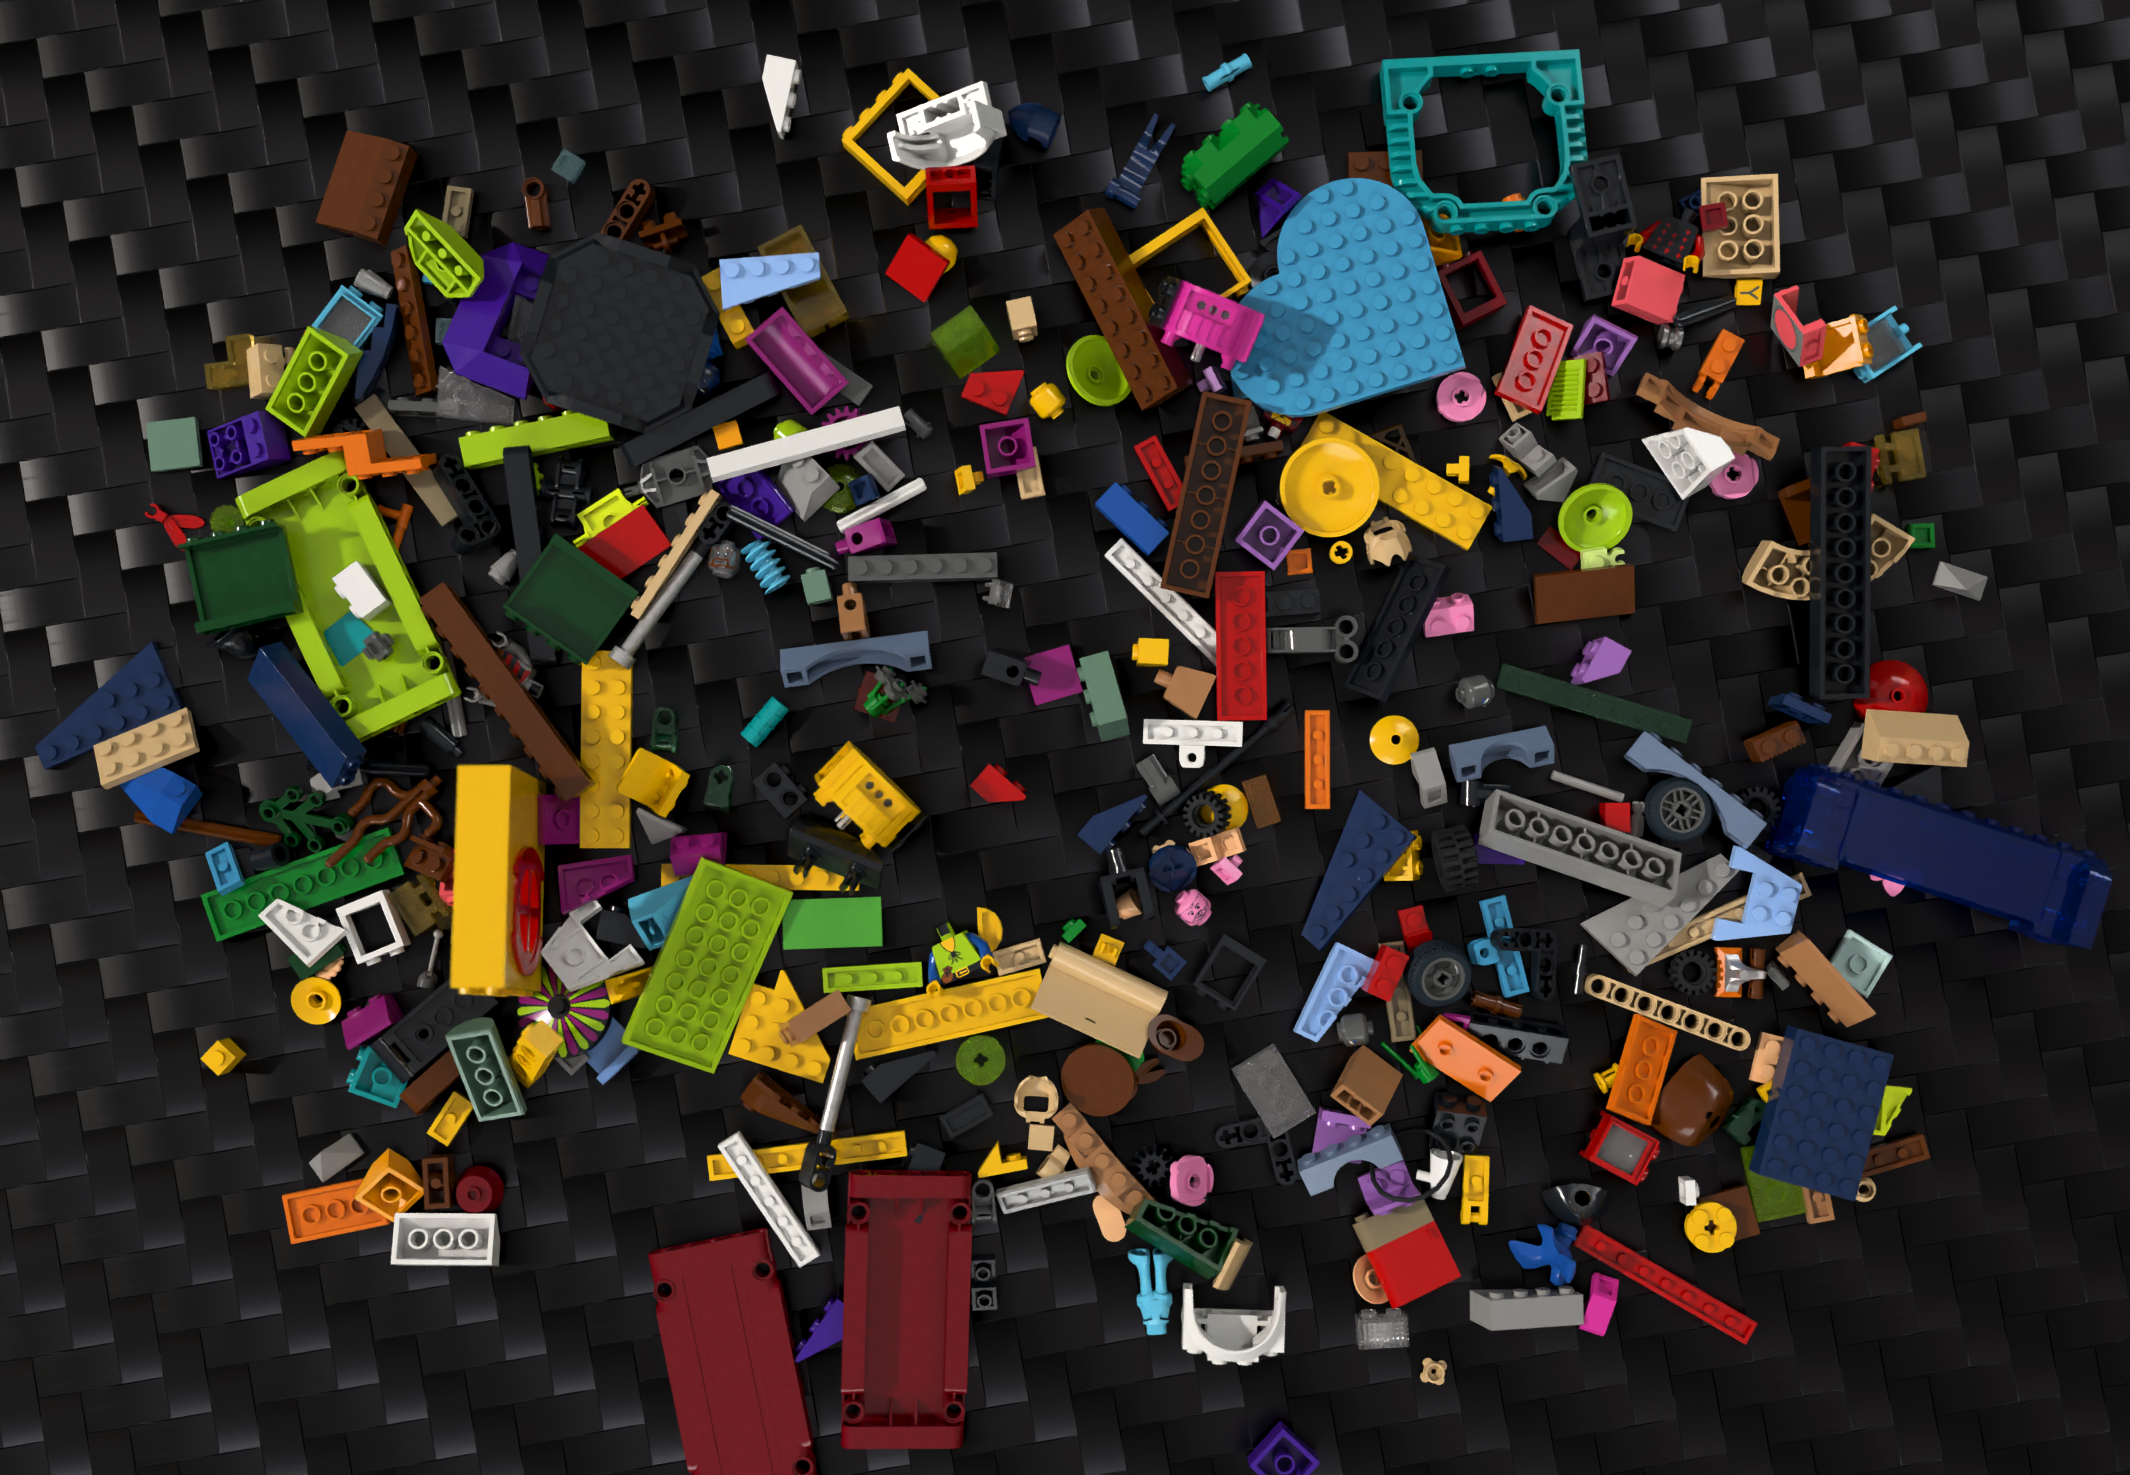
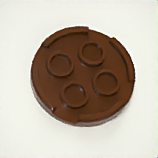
[1061,1042,1136,1116]

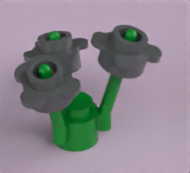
[864,665,928,718]

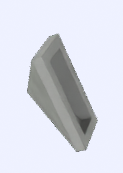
[1523,457,1578,502]
[1932,561,1988,601]
[636,808,687,845]
[309,1133,364,1183]

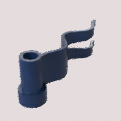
[1104,113,1176,209]

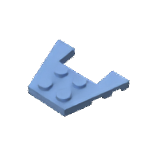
[1710,845,1802,941]

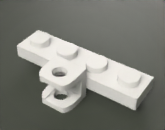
[1143,719,1243,768]

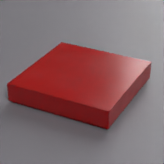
[885,233,951,303]

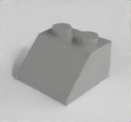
[775,456,840,522]

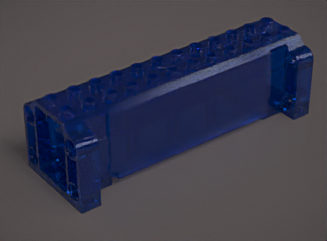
[1764,763,2112,950]

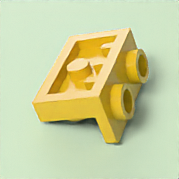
[1384,830,1423,881]

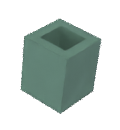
[801,567,834,606]

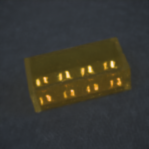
[757,225,850,339]

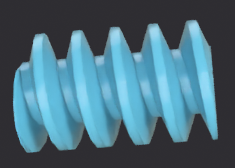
[741,539,791,595]

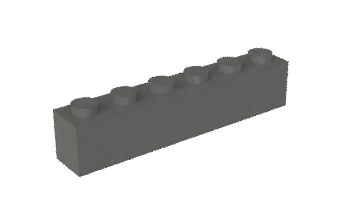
[848,552,998,584]

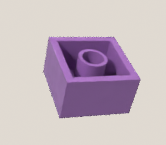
[1233,500,1304,570]

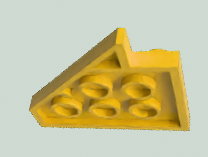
[728,969,831,1083]

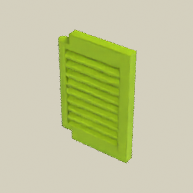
[1546,359,1587,421]

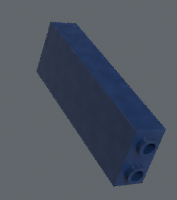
[247,641,367,788]

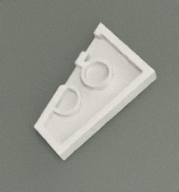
[258,898,348,968]

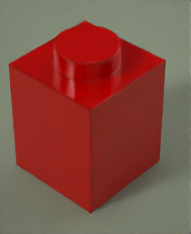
[1599,803,1631,833]

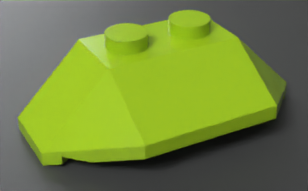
[404,209,484,298]

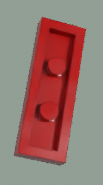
[1134,435,1183,512]

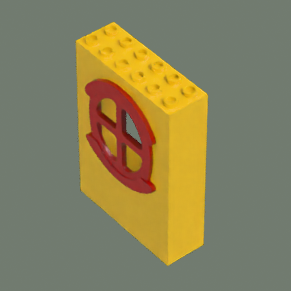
[451,765,547,997]

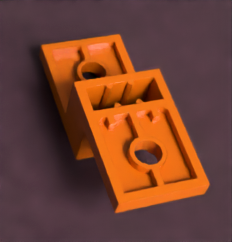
[292,428,437,479]

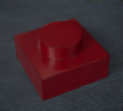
[1698,202,1728,233]

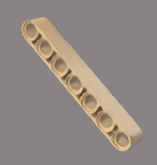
[1583,973,1751,1051]

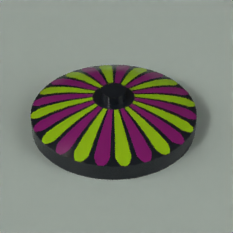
[517,963,614,1059]

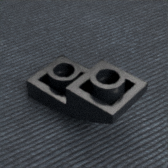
[971,1255,998,1311]

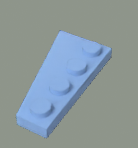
[719,252,821,311]
[1293,941,1374,1042]

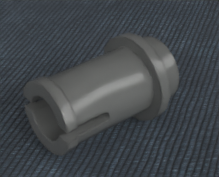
[903,408,933,440]

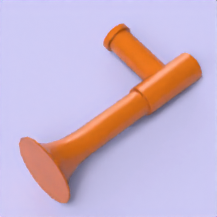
[378,503,414,551]

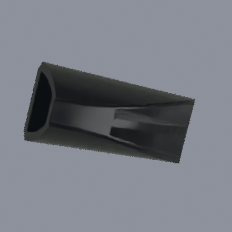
[787,813,883,896]

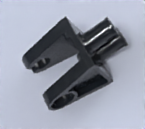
[1098,848,1155,929]

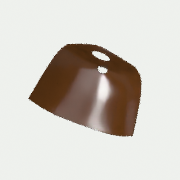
[1645,1053,1734,1146]

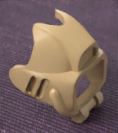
[1364,517,1412,566]
[1014,1075,1058,1124]

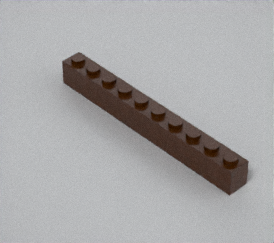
[419,582,596,802]

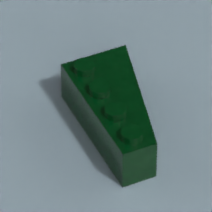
[1124,1198,1239,1279]

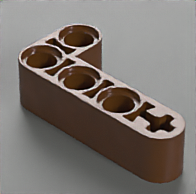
[600,179,655,242]
[399,1050,460,1117]

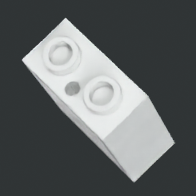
[336,889,411,966]

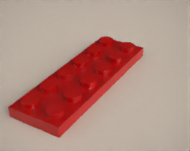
[1215,571,1267,721]

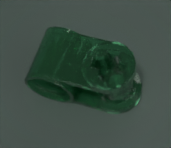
[650,707,679,754]
[703,765,735,814]

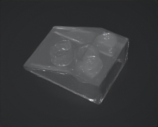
[1231,1043,1316,1138]

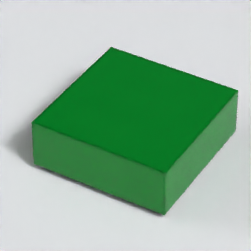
[1906,523,1935,549]

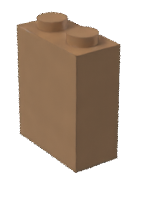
[778,989,852,1047]
[1330,1045,1403,1126]

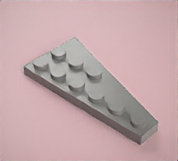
[1580,854,1739,977]

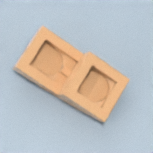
[1188,827,1246,867]

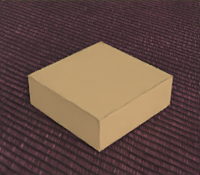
[1028,1123,1055,1151]

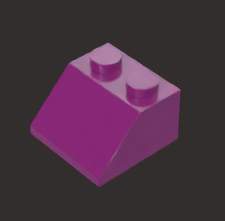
[979,418,1036,478]
[670,832,727,876]
[341,993,405,1050]

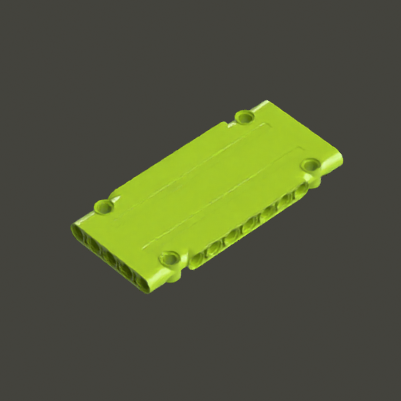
[235,450,462,743]

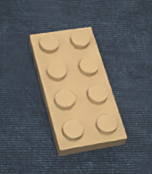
[93,707,200,790]

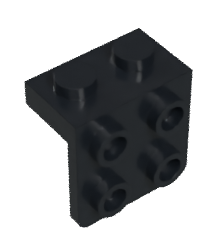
[1428,1091,1487,1155]

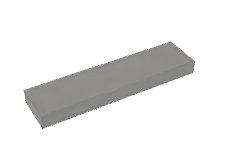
[995,1167,1097,1214]

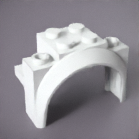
[887,81,1007,170]
[1181,1283,1286,1366]

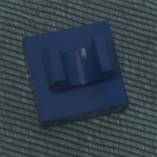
[848,474,881,506]

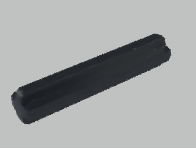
[1672,295,1737,329]

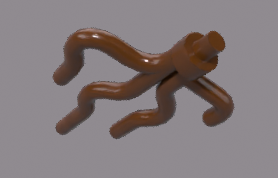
[325,775,443,868]

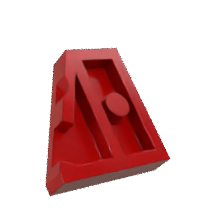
[961,370,1025,416]

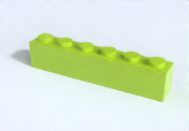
[459,410,615,470]

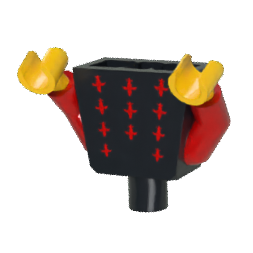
[1626,208,1705,273]

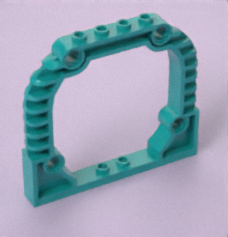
[1379,49,1588,236]

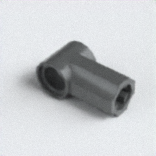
[1136,754,1181,806]

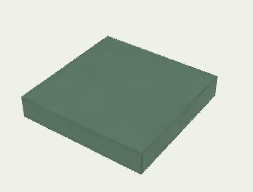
[146,417,203,473]

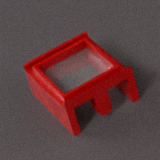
[1579,1110,1660,1186]

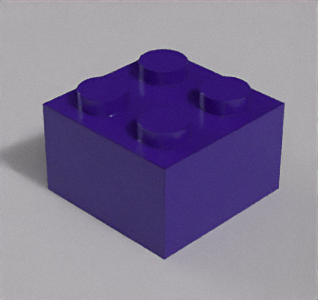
[1247,1421,1320,1475]

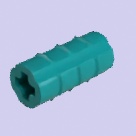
[740,696,789,747]

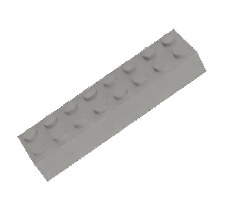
[1477,789,1682,908]

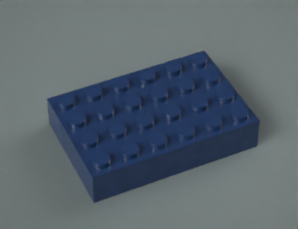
[1748,1025,1894,1201]

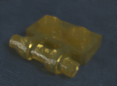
[1873,428,1927,485]
[387,873,452,936]

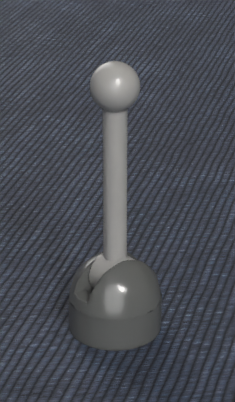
[417,929,443,990]

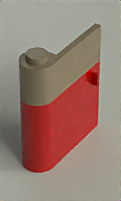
[1352,1193,1461,1309]

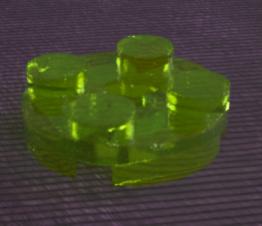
[956,1035,1006,1085]

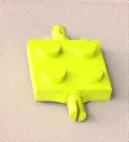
[573,488,650,548]

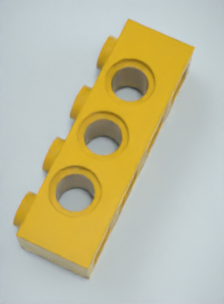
[508,1019,564,1089]

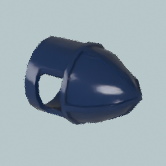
[1008,102,1062,149]

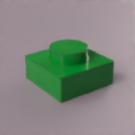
[1062,917,1087,943]

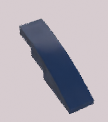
[354,303,401,403]

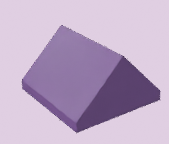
[1570,315,1638,377]

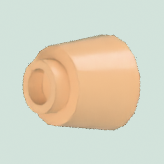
[1115,888,1142,919]

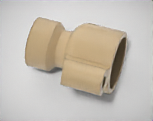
[1036,1144,1070,1178]

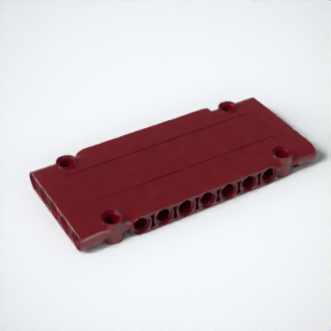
[841,1170,972,1449]
[648,1228,817,1475]

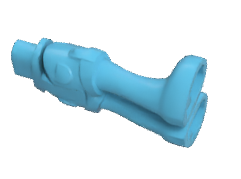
[1128,1248,1173,1335]

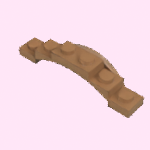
[1636,372,1780,461]
[1052,1102,1158,1215]

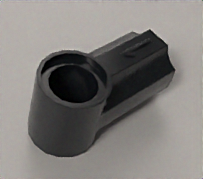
[1459,780,1511,807]

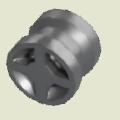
[1657,323,1684,351]

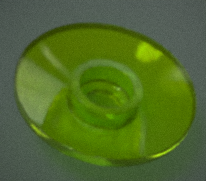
[823,464,862,513]

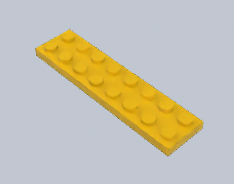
[1300,412,1492,550]
[580,651,633,848]
[846,968,1048,1060]

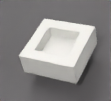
[1678,1176,1699,1206]

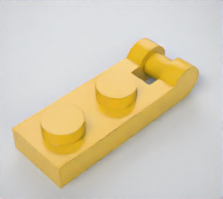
[1460,1154,1490,1225]

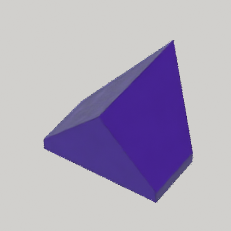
[1255,178,1302,239]

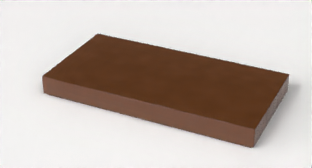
[1534,563,1635,624]

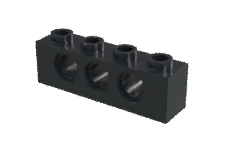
[1466,1010,1569,1064]

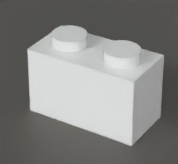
[332,561,393,621]

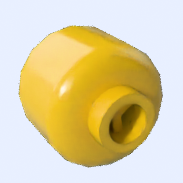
[1030,382,1066,419]

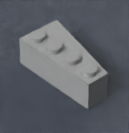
[1470,1286,1584,1331]

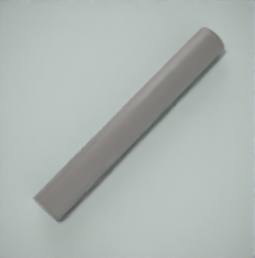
[1550,770,1624,803]

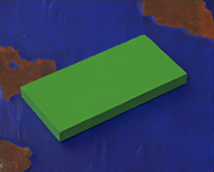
[783,896,883,950]

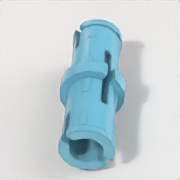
[1202,53,1252,92]

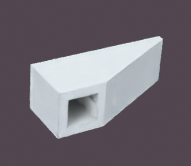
[762,54,801,139]

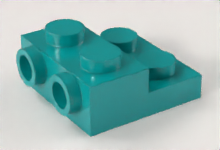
[346,1041,408,1108]

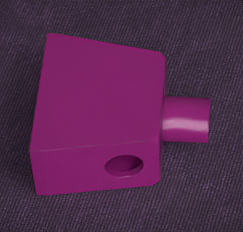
[835,518,897,556]

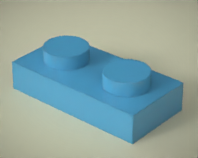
[205,842,245,896]

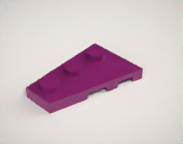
[558,854,635,915]

